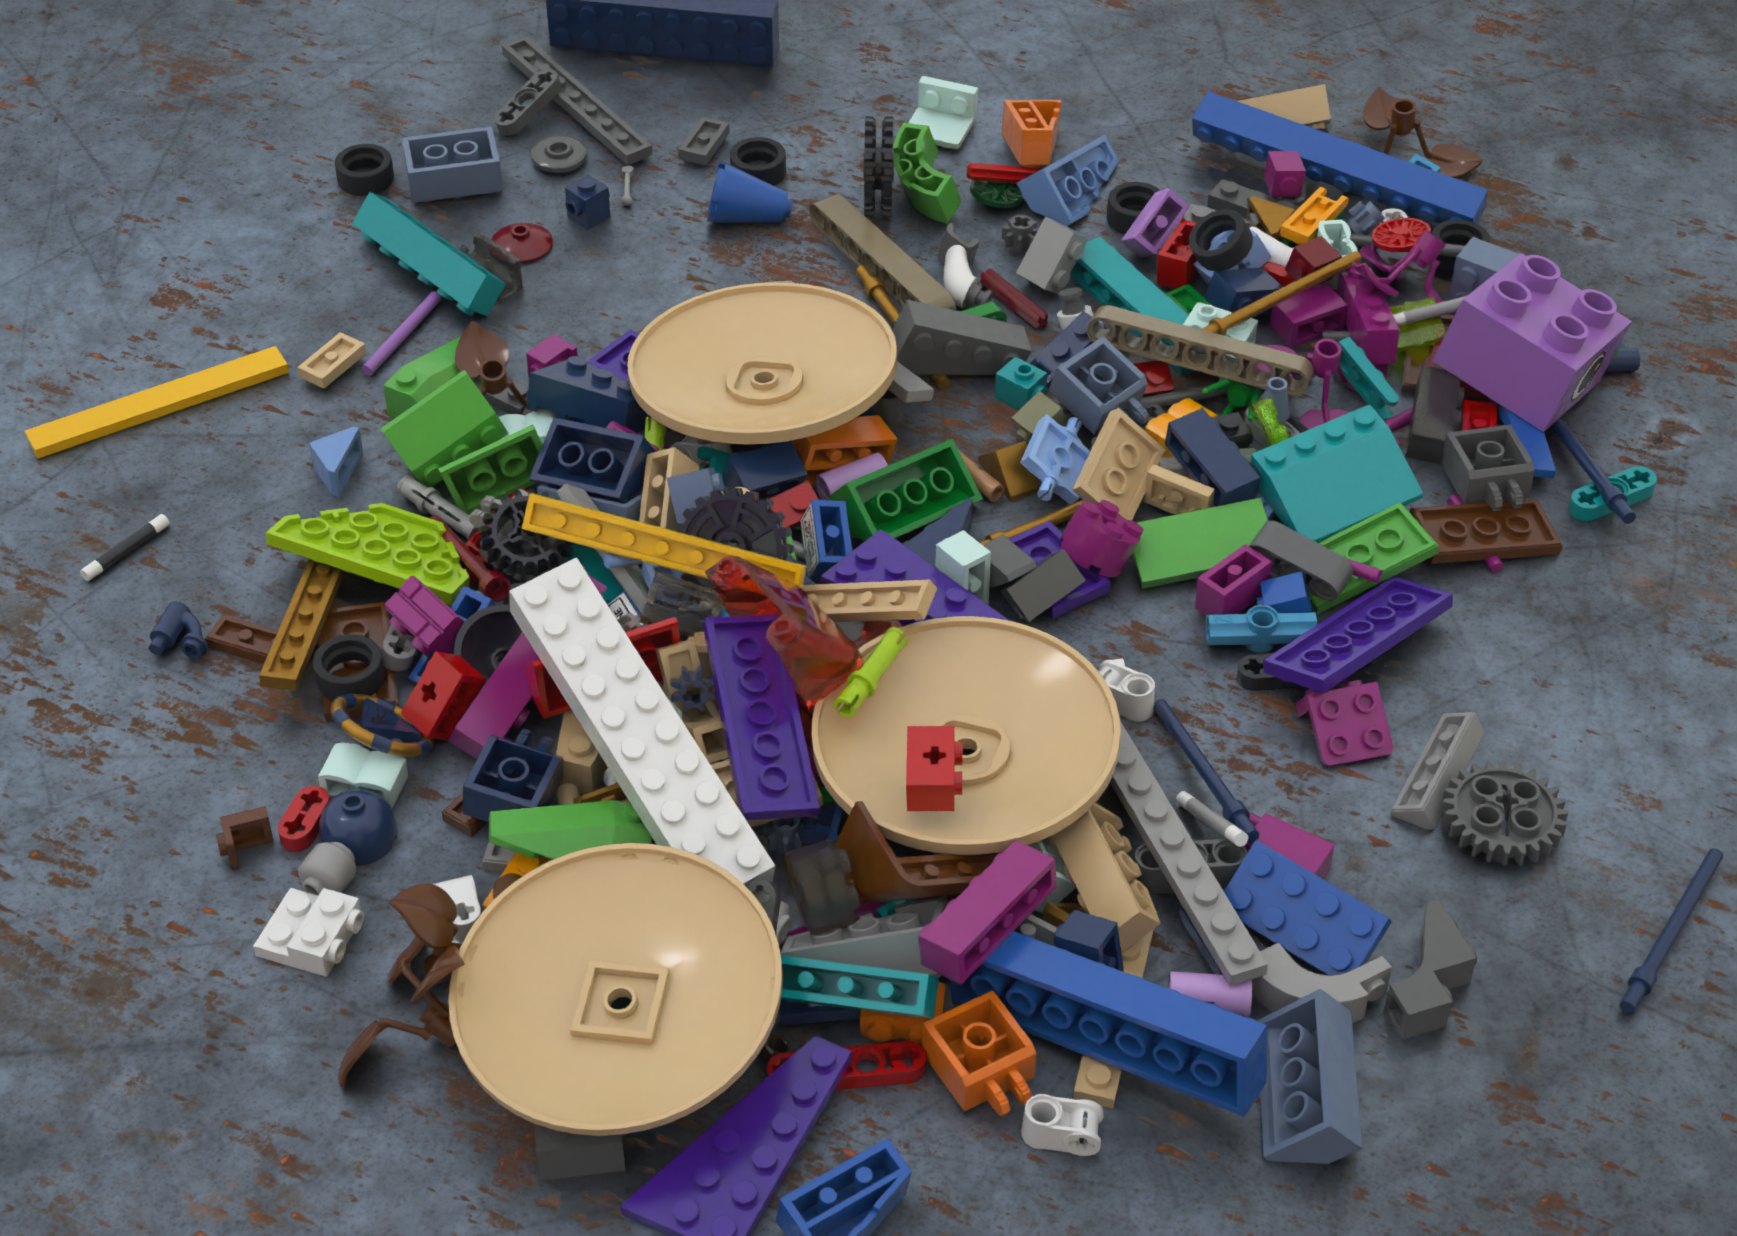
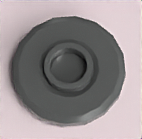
[531,135,587,173]

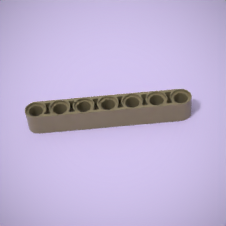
[809,194,956,311]
[1087,305,1313,396]

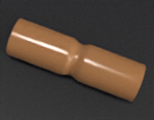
[959,450,1005,502]

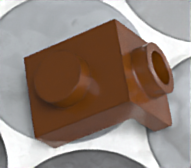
[216,806,274,868]

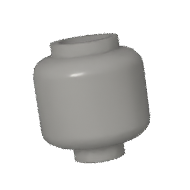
[298,842,357,896]

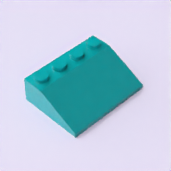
[1251,404,1423,543]

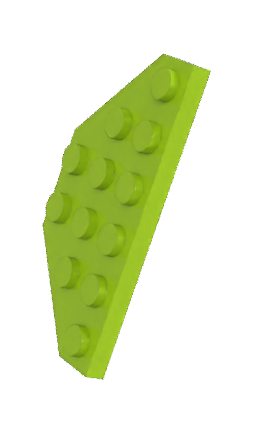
[266,503,469,606]

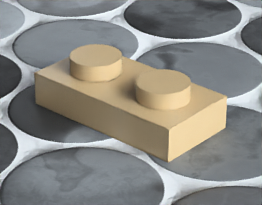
[297,332,366,389]

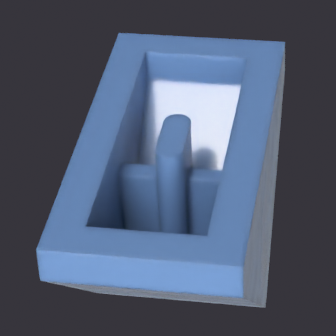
[309,427,363,497]

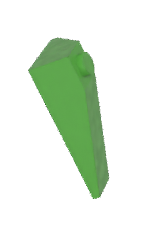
[489,800,652,860]

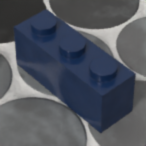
[1165,408,1260,507]

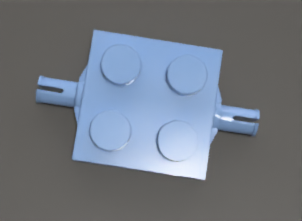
[1020,414,1090,505]

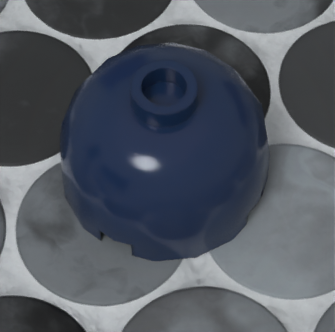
[319,789,398,866]

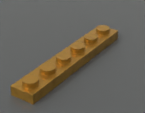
[259,559,345,691]

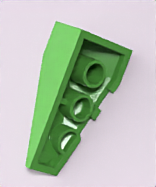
[383,336,474,418]

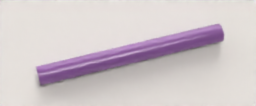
[361,292,441,376]

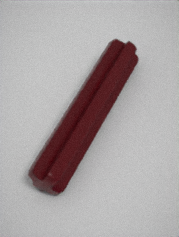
[980,269,1049,329]

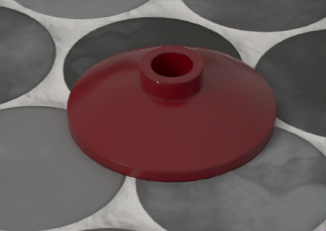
[491,223,553,264]

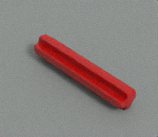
[966,163,1043,183]

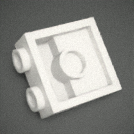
[253,888,364,977]

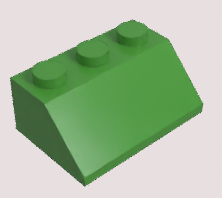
[380,370,508,488]
[438,424,543,515]

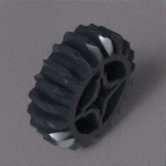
[479,488,576,584]

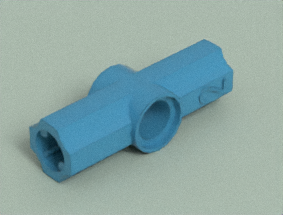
[1205,605,1317,653]

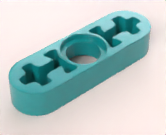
[1568,466,1657,521]

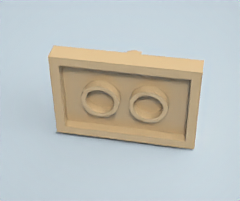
[1072,408,1166,521]

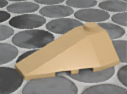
[1238,84,1331,131]

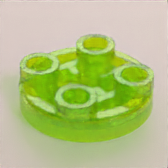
[1250,397,1290,448]

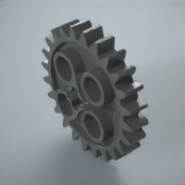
[1441,760,1568,865]

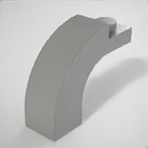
[1252,943,1392,1023]

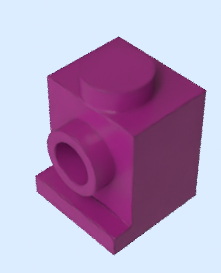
[526,334,578,378]

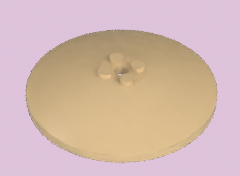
[627,282,897,444]
[811,616,1121,855]

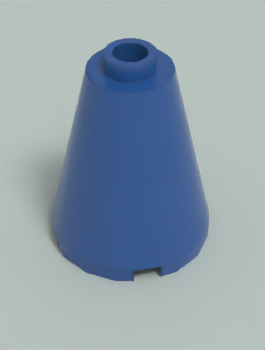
[707,162,793,223]

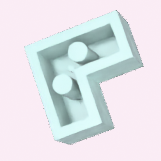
[935,530,991,605]

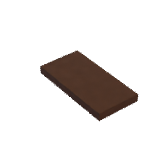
[1409,499,1563,564]
[318,601,399,722]

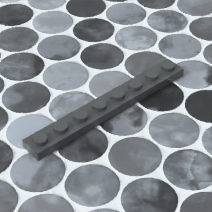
[502,36,652,165]

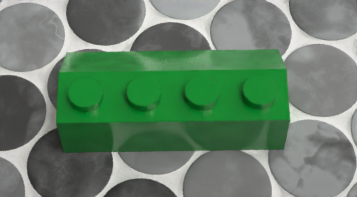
[828,438,983,541]

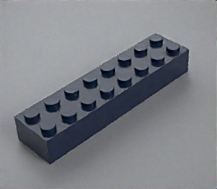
[546,0,779,67]

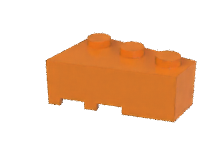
[1001,100,1062,168]

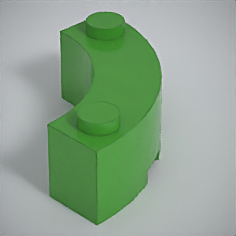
[893,122,962,223]

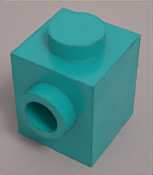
[995,357,1048,410]

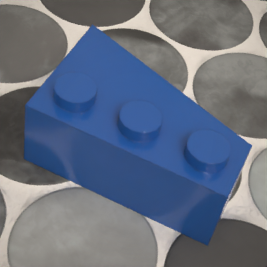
[776,1138,912,1236]

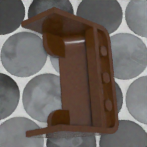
[834,801,1004,902]

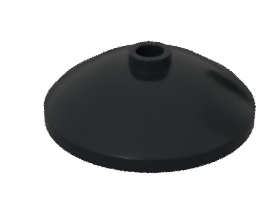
[453,605,535,707]

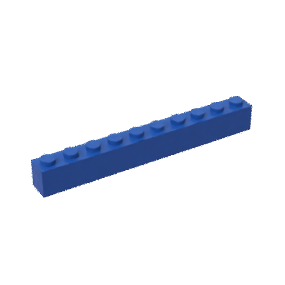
[1192,91,1488,224]

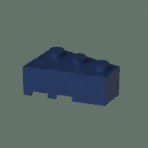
[526,356,648,433]

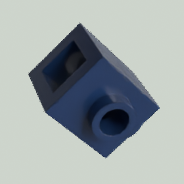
[565,175,611,230]

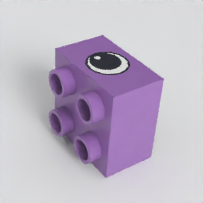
[1433,253,1632,432]

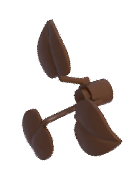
[1363,87,1482,178]
[455,321,572,419]
[389,873,523,985]
[338,936,465,1089]

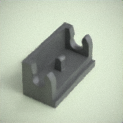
[1000,549,1086,622]

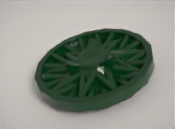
[970,180,1024,208]

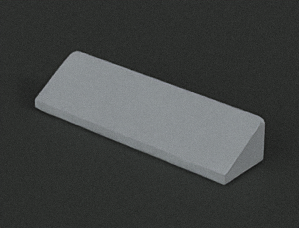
[1390,712,1484,830]

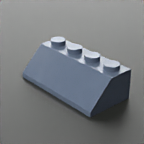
[1257,989,1362,1164]

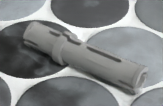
[397,475,478,540]

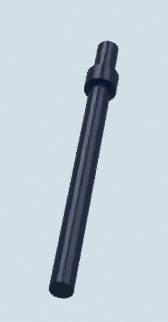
[1551,417,1636,524]
[1154,699,1259,843]
[1619,848,1723,1014]

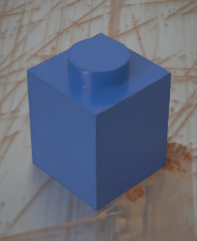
[1256,571,1313,613]

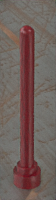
[430,516,511,603]

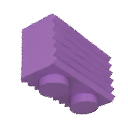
[1121,188,1189,258]

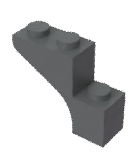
[1384,899,1477,1039]

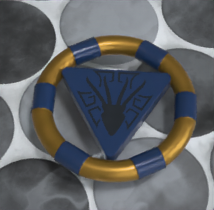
[331,693,434,757]

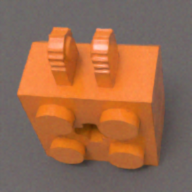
[922,990,1036,1116]

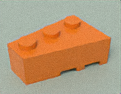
[791,415,898,487]

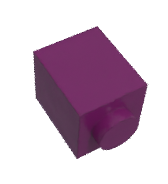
[1264,151,1306,197]

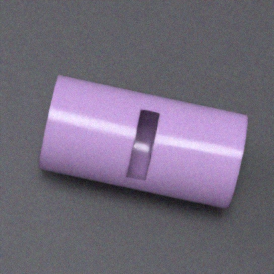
[815,453,888,500]
[1168,971,1252,1017]

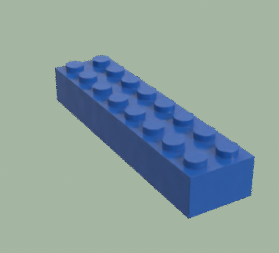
[950,931,1267,1117]

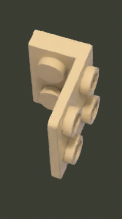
[1144,464,1215,515]

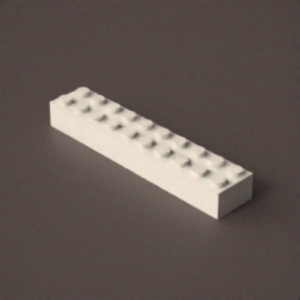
[509,557,775,889]

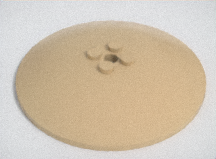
[448,843,783,1136]

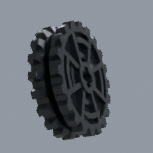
[864,116,894,217]
[674,488,794,601]

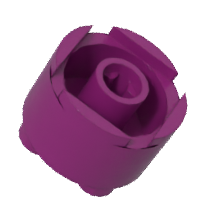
[1059,500,1144,577]

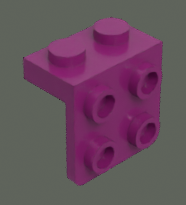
[1295,680,1393,767]

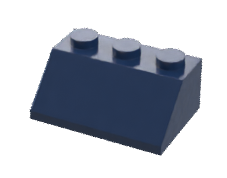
[529,417,656,501]

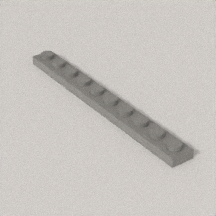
[1110,721,1268,986]

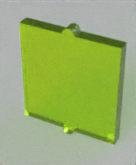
[1389,297,1446,353]

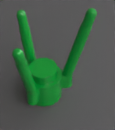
[1202,379,1263,421]

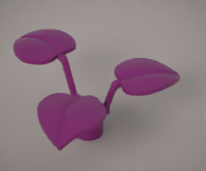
[1352,230,1456,316]
[1257,339,1389,430]

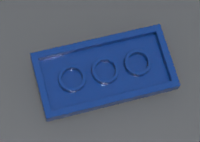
[1224,840,1392,976]

